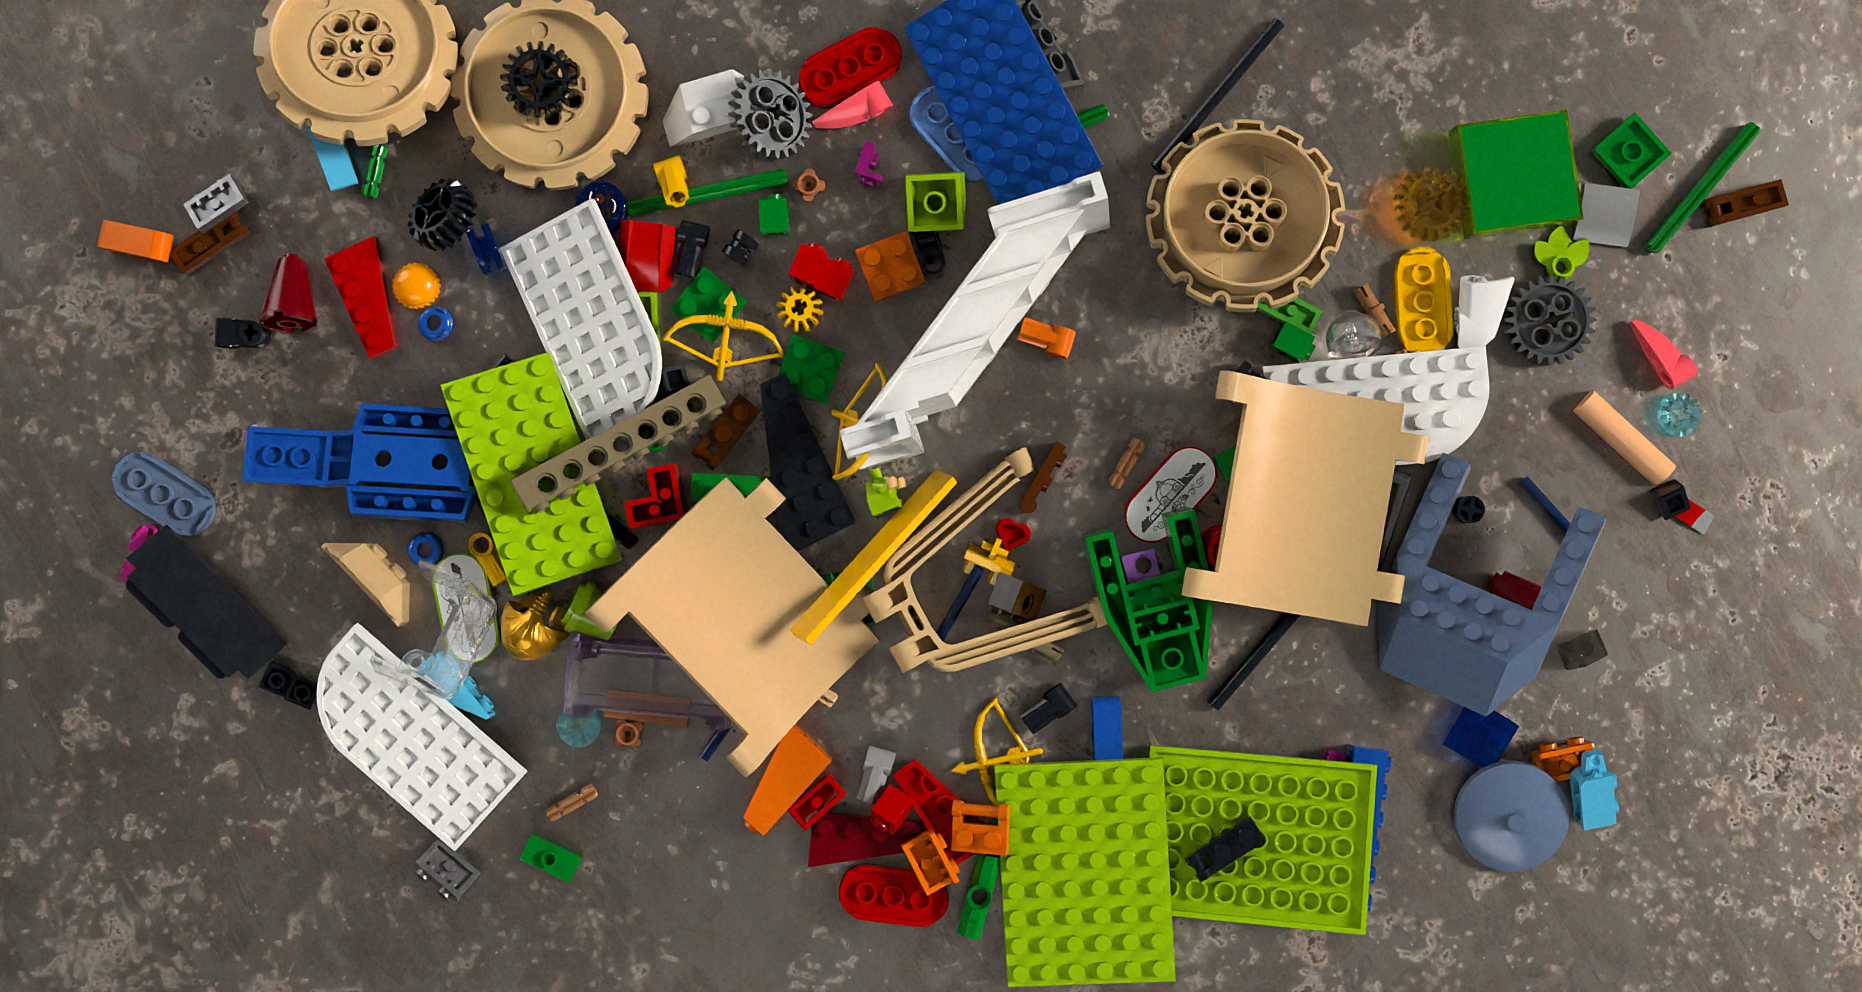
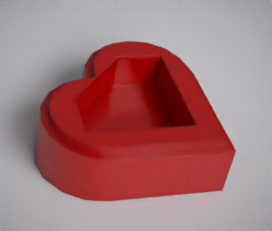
[996,518,1031,551]

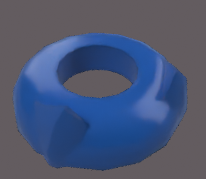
[417,305,453,341]
[406,532,444,568]

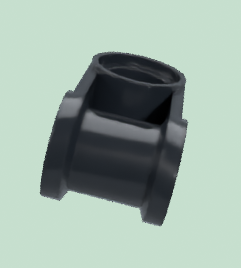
[909,231,946,280]
[214,318,273,349]

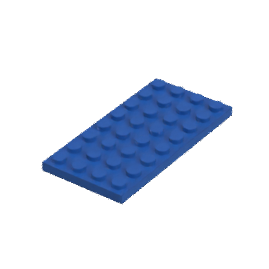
[903,0,1104,205]

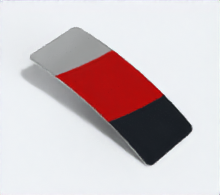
[1674,499,1714,534]

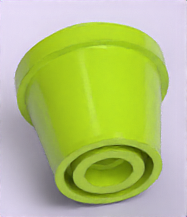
[560,579,618,641]

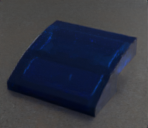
[1442,707,1519,768]

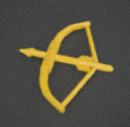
[662,291,785,382]
[831,363,889,480]
[951,697,1043,806]

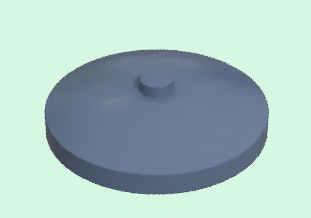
[1454,761,1569,872]

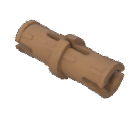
[1352,283,1396,339]

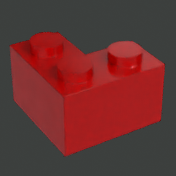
[788,242,855,303]
[624,463,687,530]

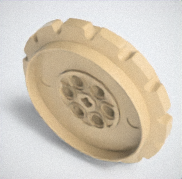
[253,0,459,146]
[450,0,649,190]
[1145,119,1345,312]

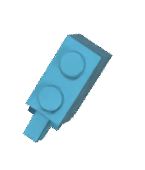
[1570,749,1619,831]

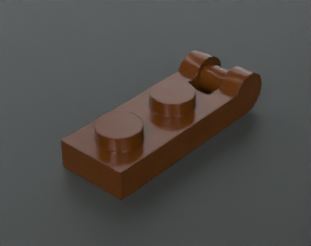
[1703,179,1789,227]
[170,212,250,275]
[691,394,761,471]
[1019,441,1067,514]

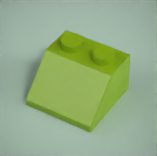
[905,172,966,232]

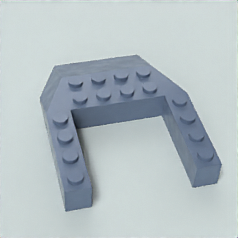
[1377,453,1606,717]

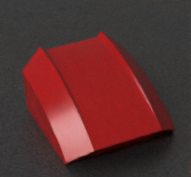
[618,220,678,293]

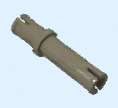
[985,606,1064,665]

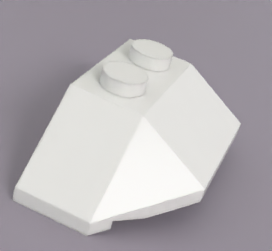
[662,69,767,148]

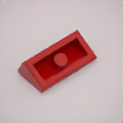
[787,772,847,831]

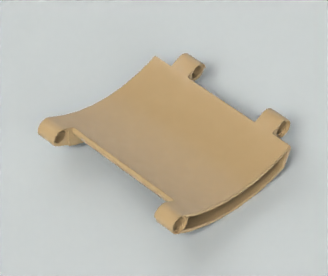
[1181,370,1429,626]
[585,477,880,777]

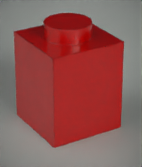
[870,784,913,835]

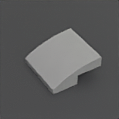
[1571,183,1640,248]

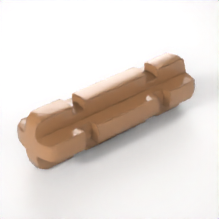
[1107,438,1145,489]
[545,784,598,822]

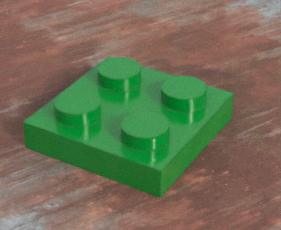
[1591,113,1672,189]
[670,267,748,345]
[778,334,845,405]

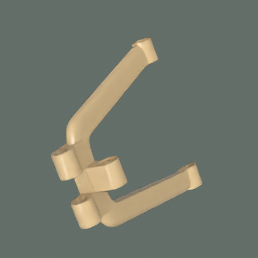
[862,447,1108,673]

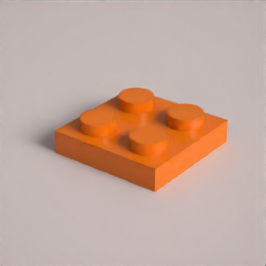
[855,231,926,302]

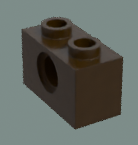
[988,572,1047,623]

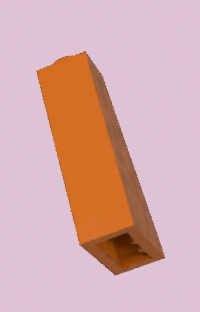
[743,724,833,836]

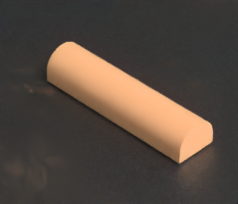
[1572,390,1676,485]

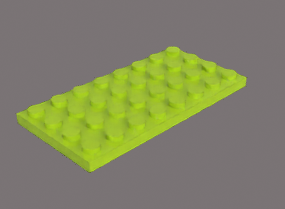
[440,352,622,597]

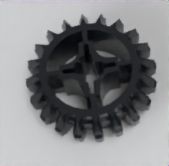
[500,41,578,119]
[407,178,478,252]

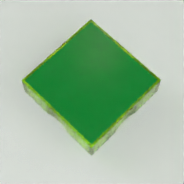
[1448,109,1584,240]

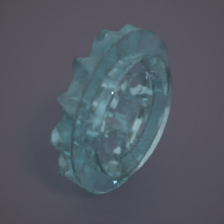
[1657,393,1704,437]
[556,702,601,747]

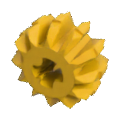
[777,285,824,332]

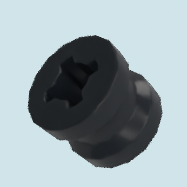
[1452,496,1485,523]

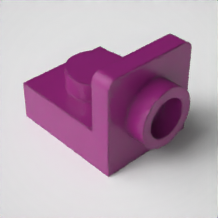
[855,141,883,188]

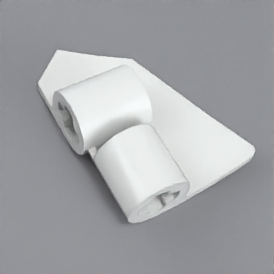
[1453,275,1514,348]

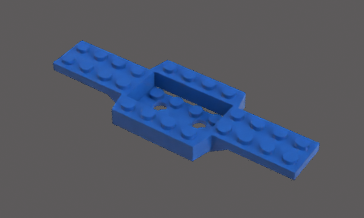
[242,403,478,523]

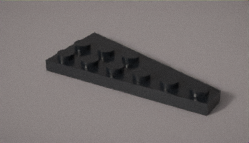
[759,373,856,551]

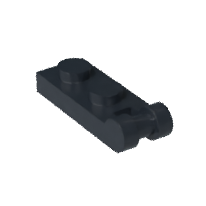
[1184,816,1266,883]

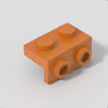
[1531,736,1595,782]
[900,829,960,896]

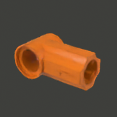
[1017,317,1076,359]

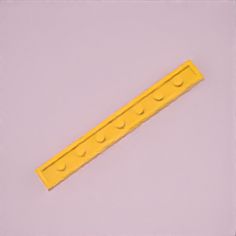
[790,470,957,645]

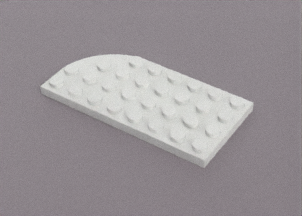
[500,199,662,440]
[1262,346,1490,466]
[317,623,527,851]

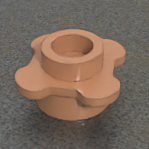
[792,168,826,202]
[614,719,643,748]

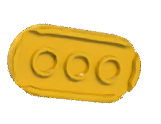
[1393,247,1454,353]

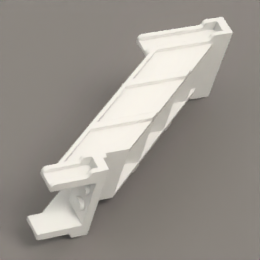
[840,171,1110,470]

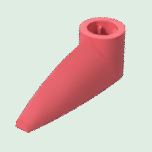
[812,81,893,129]
[1629,319,1697,389]

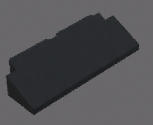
[126,525,287,679]

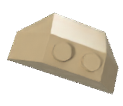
[321,543,410,627]

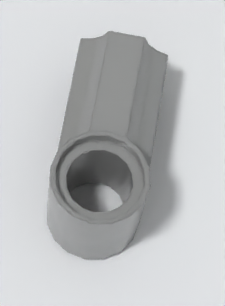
[856,745,896,804]

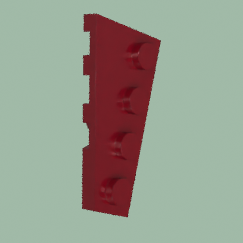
[808,812,924,867]

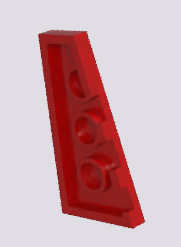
[324,236,397,359]
[893,758,986,865]

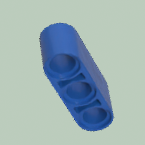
[1091,696,1123,760]

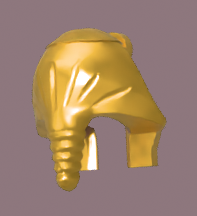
[501,590,570,661]

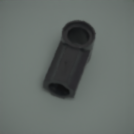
[671,220,710,278]
[1019,682,1078,734]

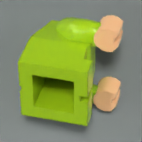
[866,468,906,516]

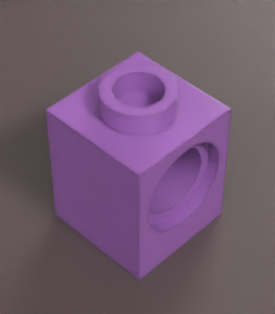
[1119,548,1163,583]

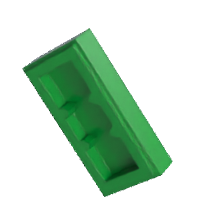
[519,833,583,883]

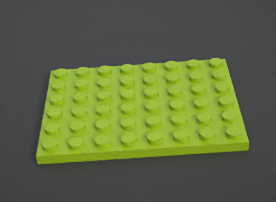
[1150,745,1377,935]
[995,757,1176,987]

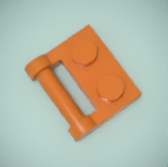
[951,800,1010,856]

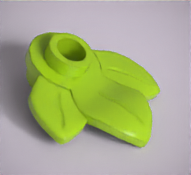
[1534,226,1590,281]

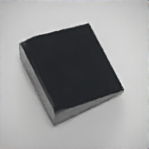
[657,363,690,398]
[1650,479,1691,520]

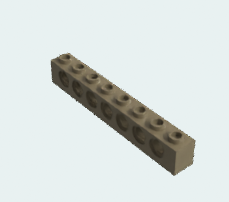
[511,375,726,514]

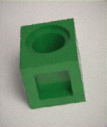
[759,194,790,237]
[1268,322,1315,363]

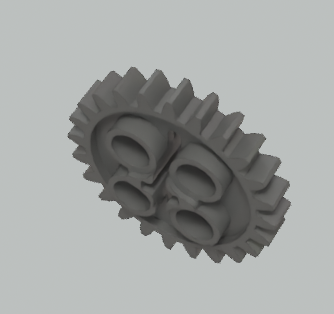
[728,69,812,161]
[1503,275,1597,365]

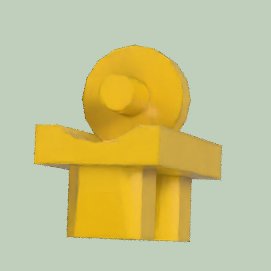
[963,538,1015,586]

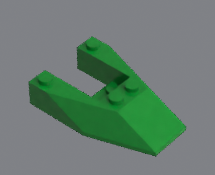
[1081,507,1213,693]

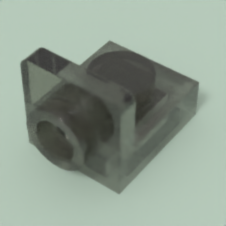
[1556,629,1608,670]

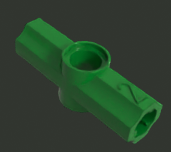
[957,853,1000,940]

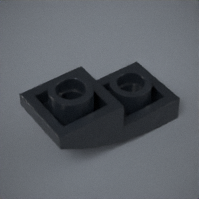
[258,660,318,710]

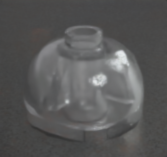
[1326,310,1384,360]

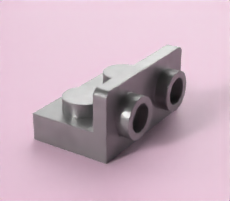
[183,174,249,233]
[414,837,481,903]

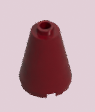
[259,254,317,333]
[1487,571,1542,610]

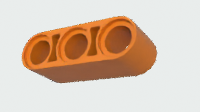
[97,220,174,263]

